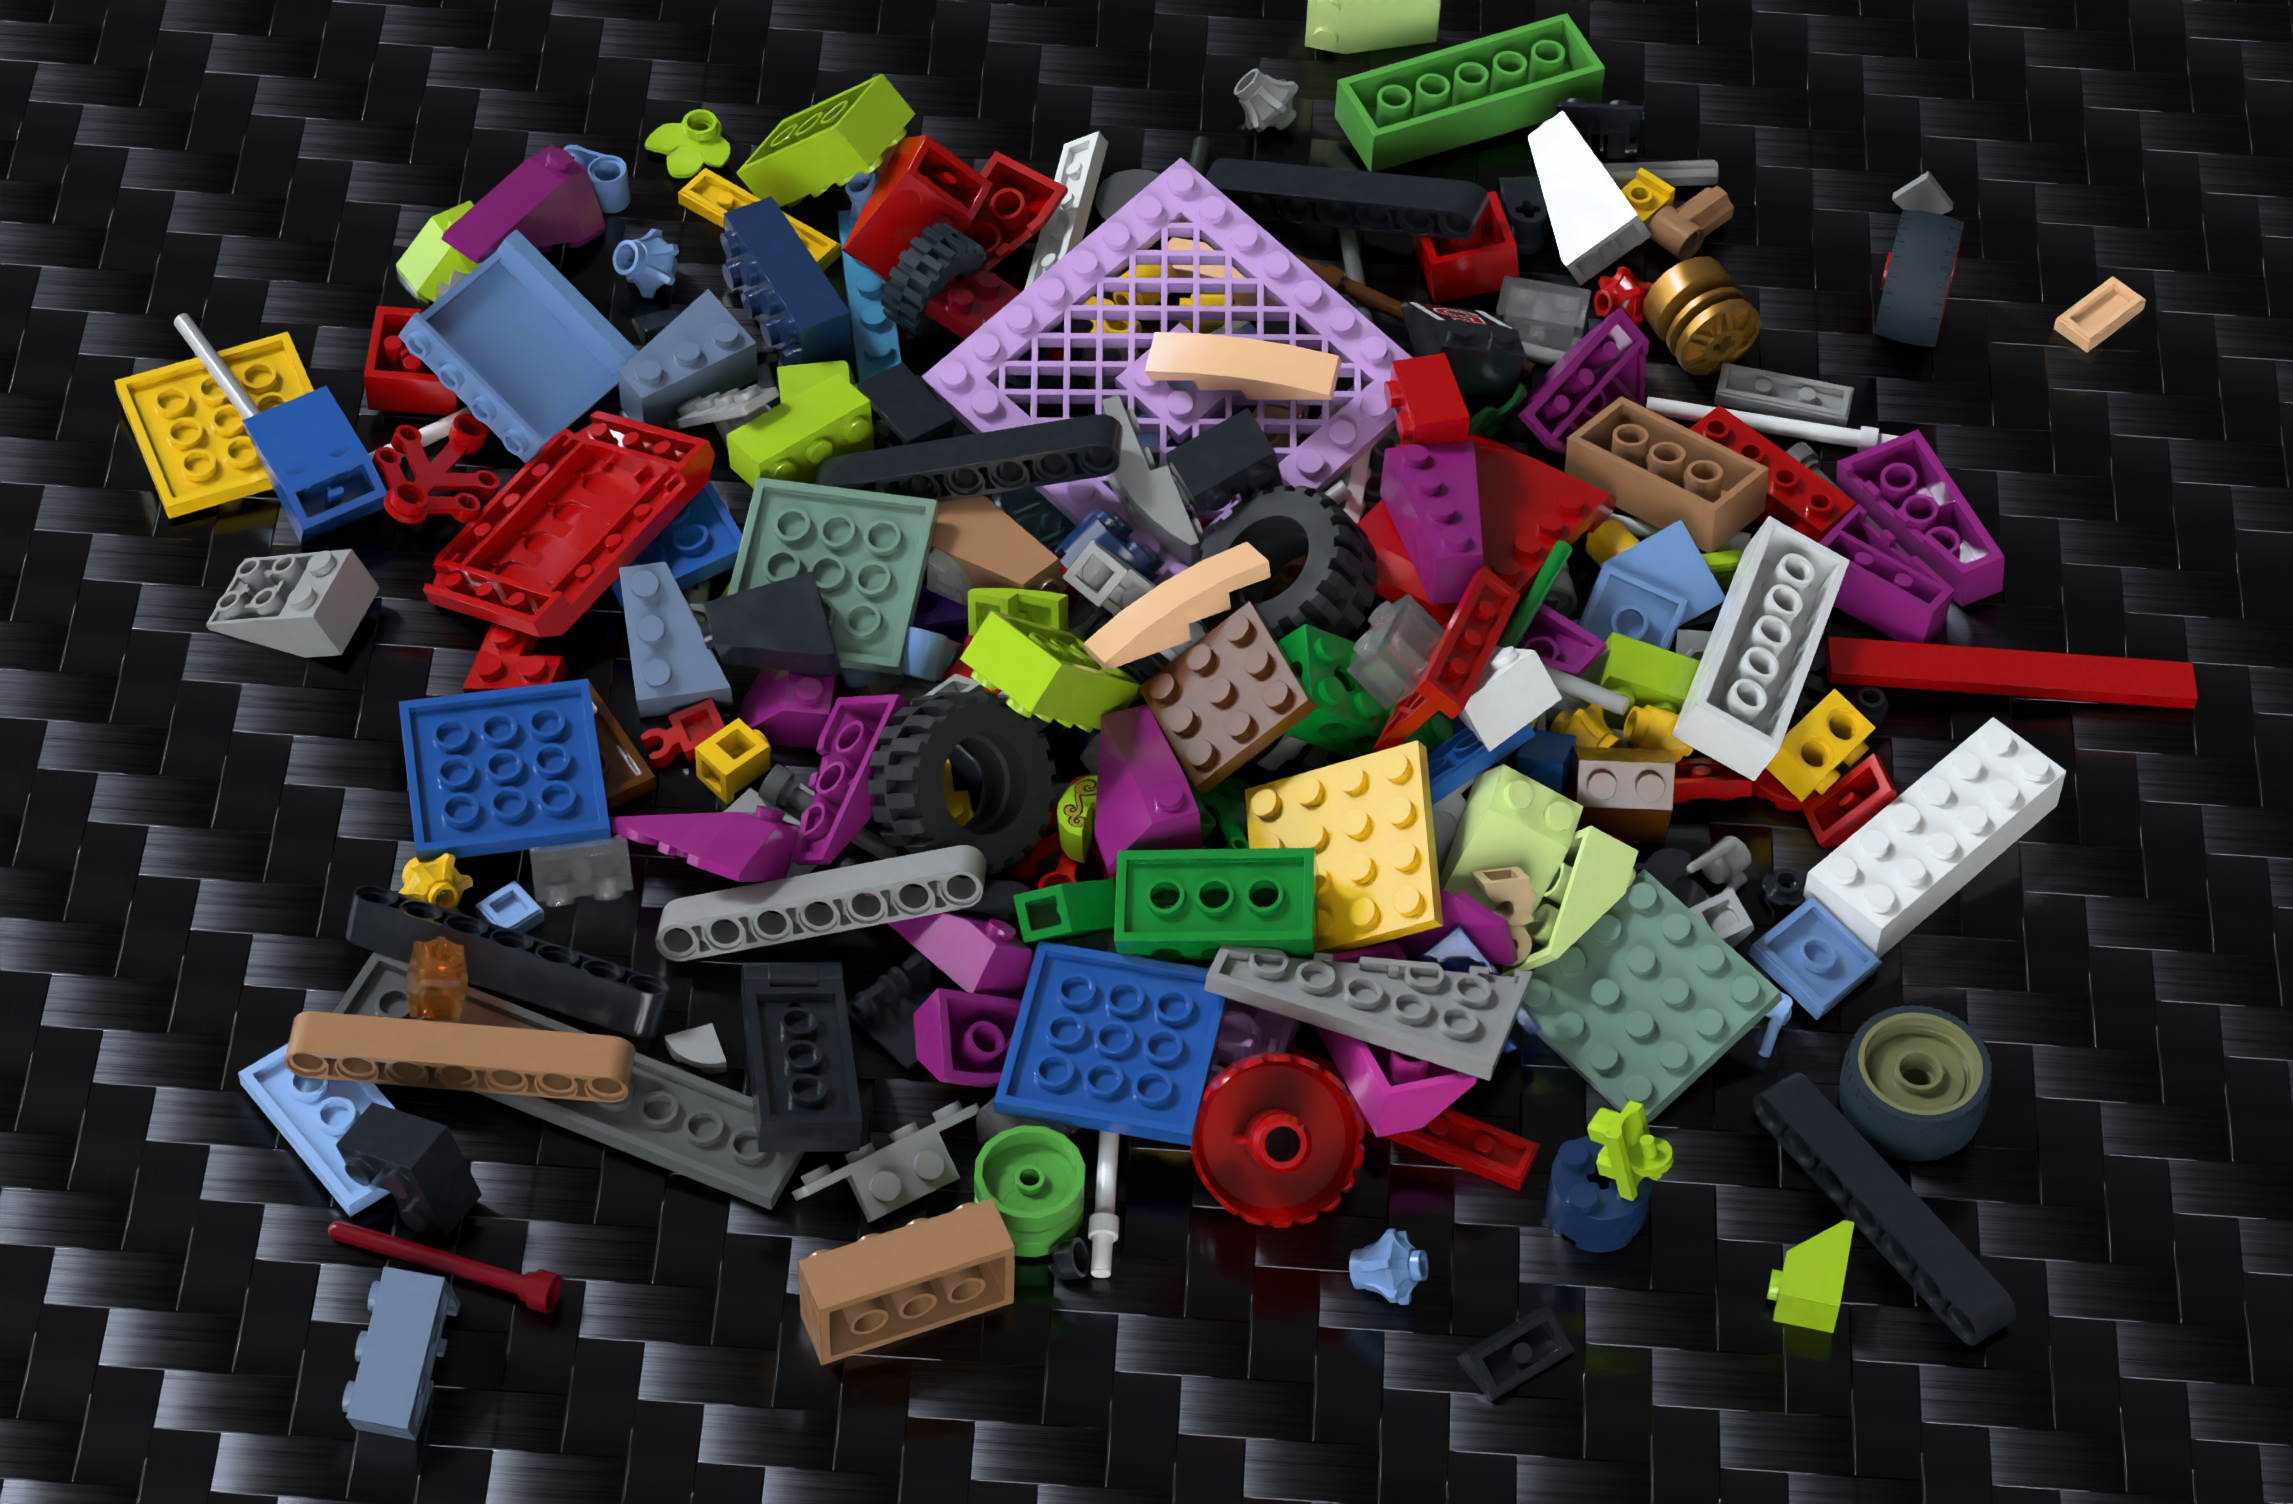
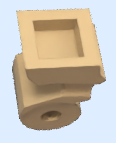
[1471,866,1538,966]

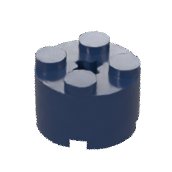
[1054,507,1165,583]
[1546,1136,1652,1253]

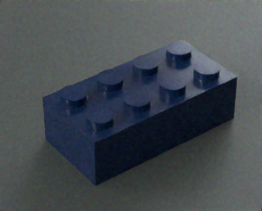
[720,196,851,368]

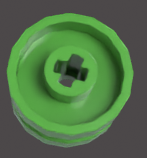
[974,1125,1085,1257]

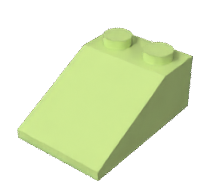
[1305,0,1441,54]
[1439,764,1584,928]
[1501,826,1639,977]

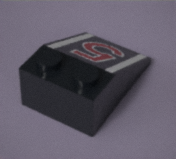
[1401,301,1526,399]

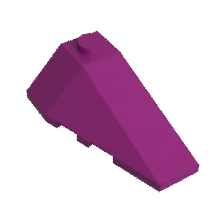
[861,893,1033,1000]

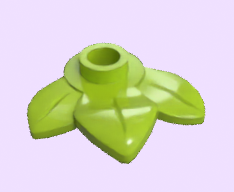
[645,109,731,179]

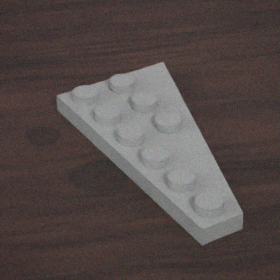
[1204,945,1533,1081]

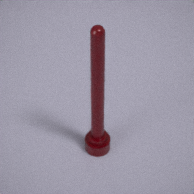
[328,1220,562,1314]

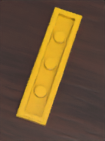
[678,168,841,272]

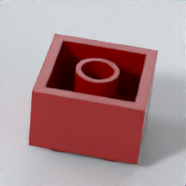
[1413,191,1520,304]

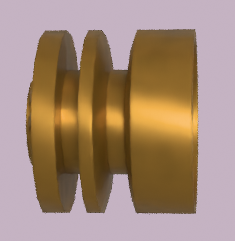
[1643,256,1761,375]

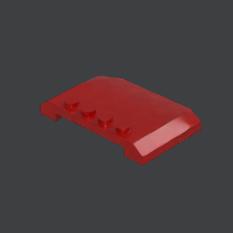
[423,411,715,637]
[1357,433,1617,626]

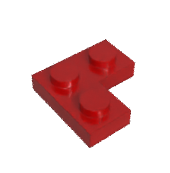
[462,623,568,694]

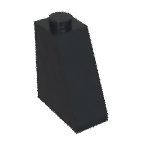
[700,571,842,675]

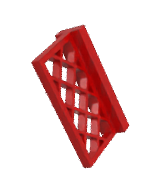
[1373,566,1520,752]

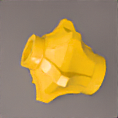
[1550,704,1623,748]
[398,853,473,913]

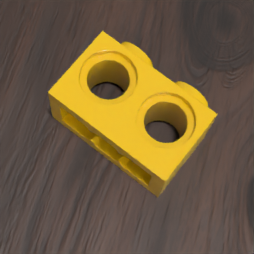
[1765,688,1876,802]

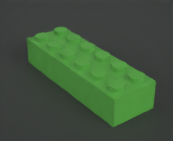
[1335,13,1605,172]

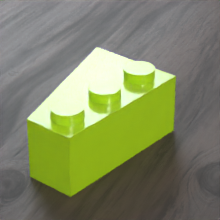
[1586,632,1700,731]

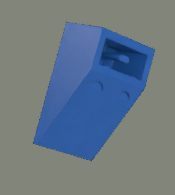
[242,386,387,544]

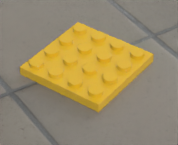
[115,332,314,519]
[1245,740,1443,954]

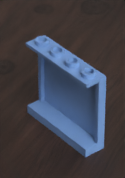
[398,229,639,464]

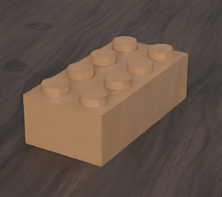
[1565,396,1769,553]
[798,1198,1015,1365]

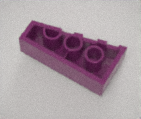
[1836,430,2005,607]
[1380,441,1483,604]

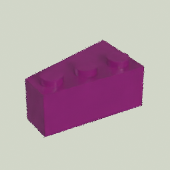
[1819,503,1955,644]

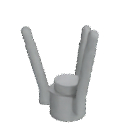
[1685,836,1751,892]

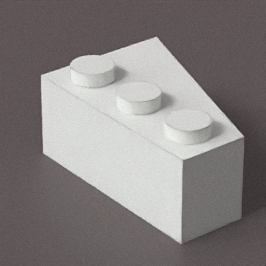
[1458,646,1562,752]

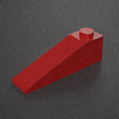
[963,151,1068,271]

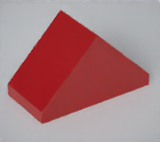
[1802,753,1897,848]

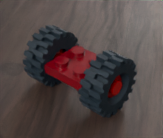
[881,222,1094,410]

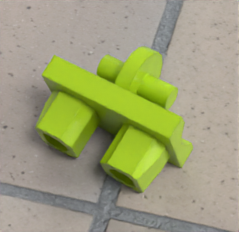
[1587,1100,1674,1201]

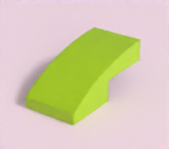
[967,588,1069,636]

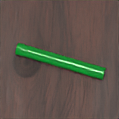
[1497,540,1573,648]

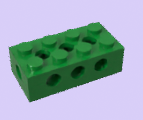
[1278,624,1453,759]
[1114,848,1319,964]

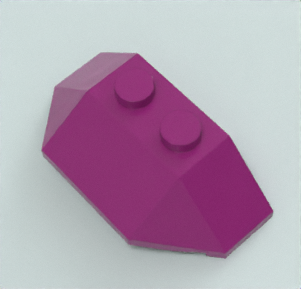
[1518,308,1649,455]

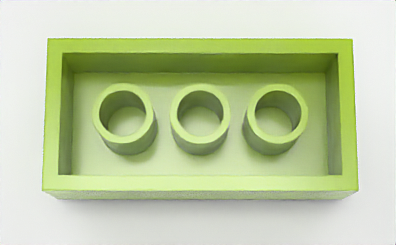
[736,74,915,209]
[960,611,1141,733]

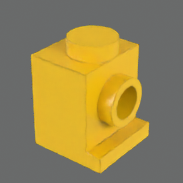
[1620,167,1676,246]
[695,718,771,805]

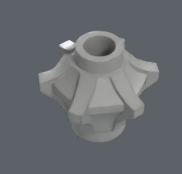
[1234,68,1298,133]

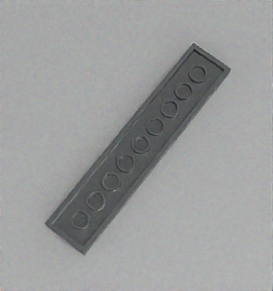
[333,951,806,1210]

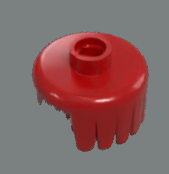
[1190,1052,1365,1228]

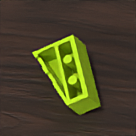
[726,372,875,489]

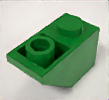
[1013,879,1116,950]

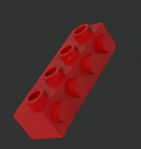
[1689,405,1857,543]

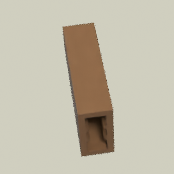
[926,495,1066,593]

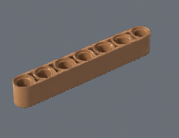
[284,1011,636,1103]

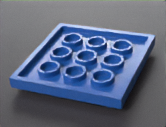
[399,679,611,861]
[994,941,1229,1146]

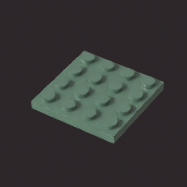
[727,477,940,675]
[1517,869,1783,1124]

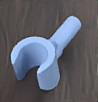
[1758,991,1793,1058]

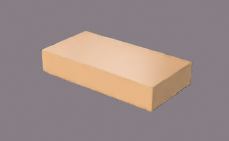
[2054,276,2146,353]

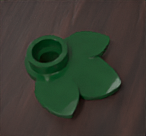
[1468,384,1527,440]

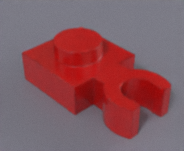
[641,698,725,769]

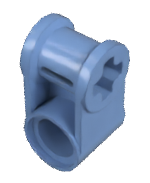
[563,145,631,214]
[901,626,963,682]

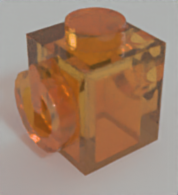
[406,936,468,1021]

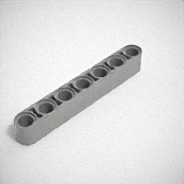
[656,845,987,961]

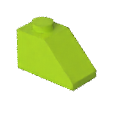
[1767,1220,1854,1333]

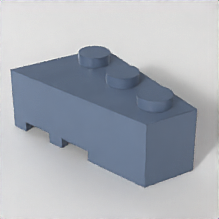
[618,289,758,427]
[619,561,733,718]
[342,1266,461,1440]

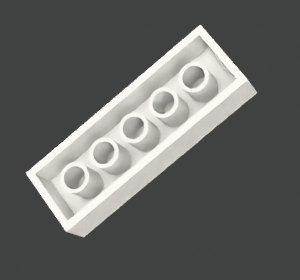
[1671,516,1850,781]
[1801,717,2066,958]

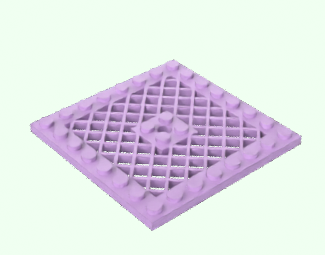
[922,158,1412,586]

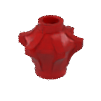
[1594,267,1653,327]

